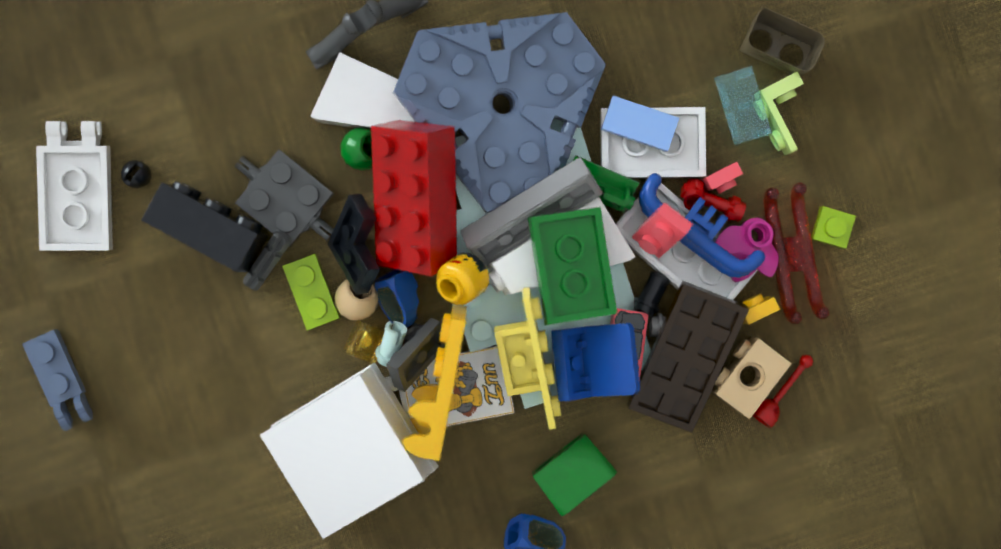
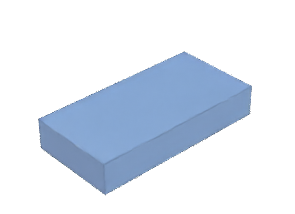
[601,95,679,152]

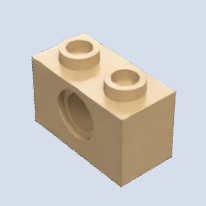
[711,337,792,419]

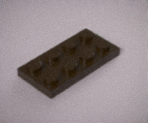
[627,280,749,432]

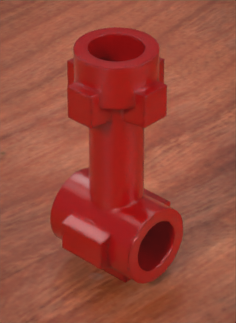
[681,178,746,222]

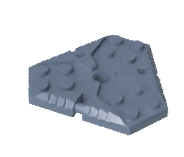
[393,12,606,212]

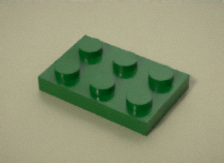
[528,207,617,325]

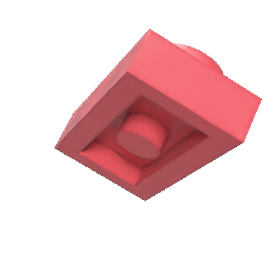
[631,202,693,258]

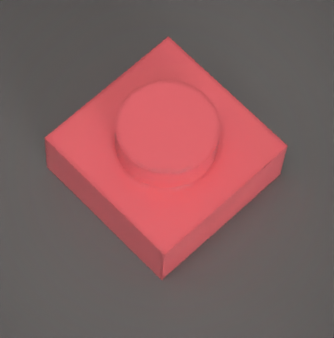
[701,162,743,194]

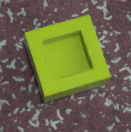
[810,206,856,249]

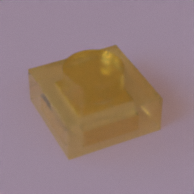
[343,320,385,363]

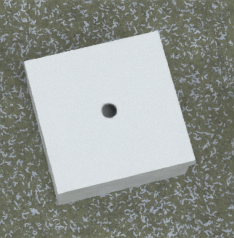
[260,362,439,539]

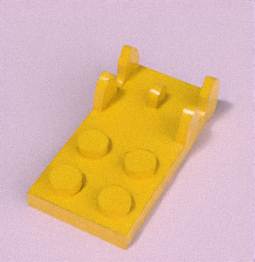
[403,304,467,461]

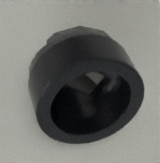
[121,160,151,188]

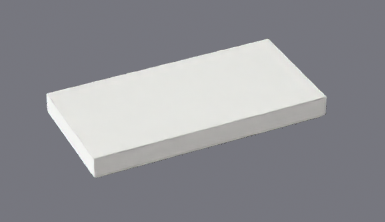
[616,183,758,300]

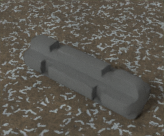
[243,230,292,291]

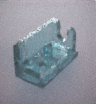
[714,66,772,146]

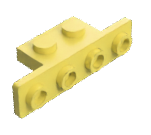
[494,287,562,430]

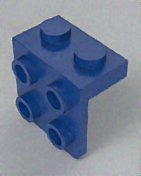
[551,323,640,402]

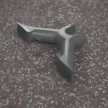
[305,0,429,70]

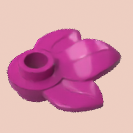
[715,218,779,282]

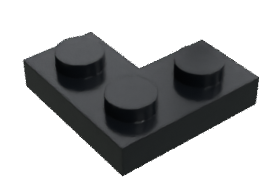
[327,194,380,295]

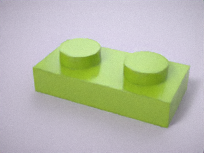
[282,254,341,331]

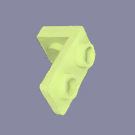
[753,71,804,155]

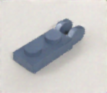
[22,329,93,431]

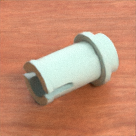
[375,321,407,367]

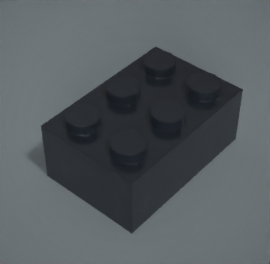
[141,180,268,272]

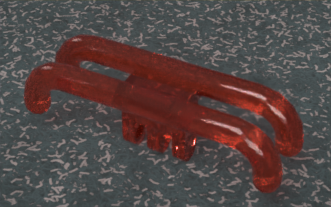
[763,182,830,325]

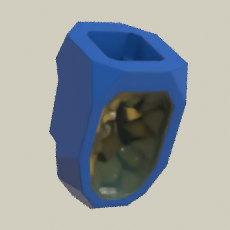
[375,269,419,328]
[503,514,566,549]

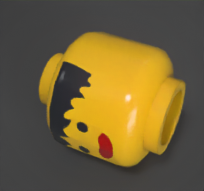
[436,253,489,305]

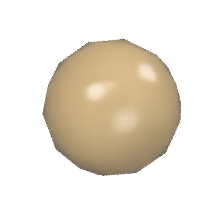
[335,279,378,321]

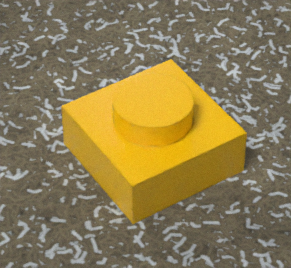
[742,293,780,325]

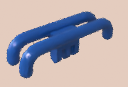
[639,173,765,278]

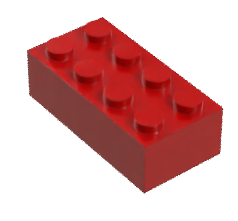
[371,120,457,276]

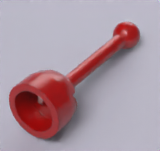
[752,354,813,429]

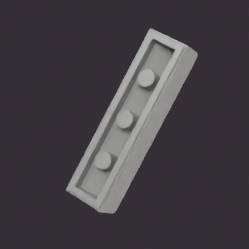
[461,158,603,266]

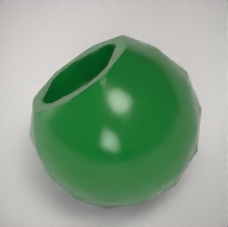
[340,127,372,171]

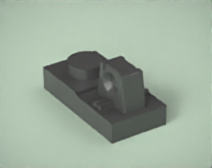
[386,318,446,392]

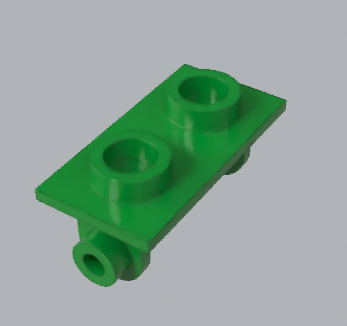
[573,155,639,213]

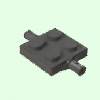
[234,150,334,247]

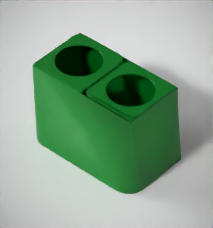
[532,432,617,516]

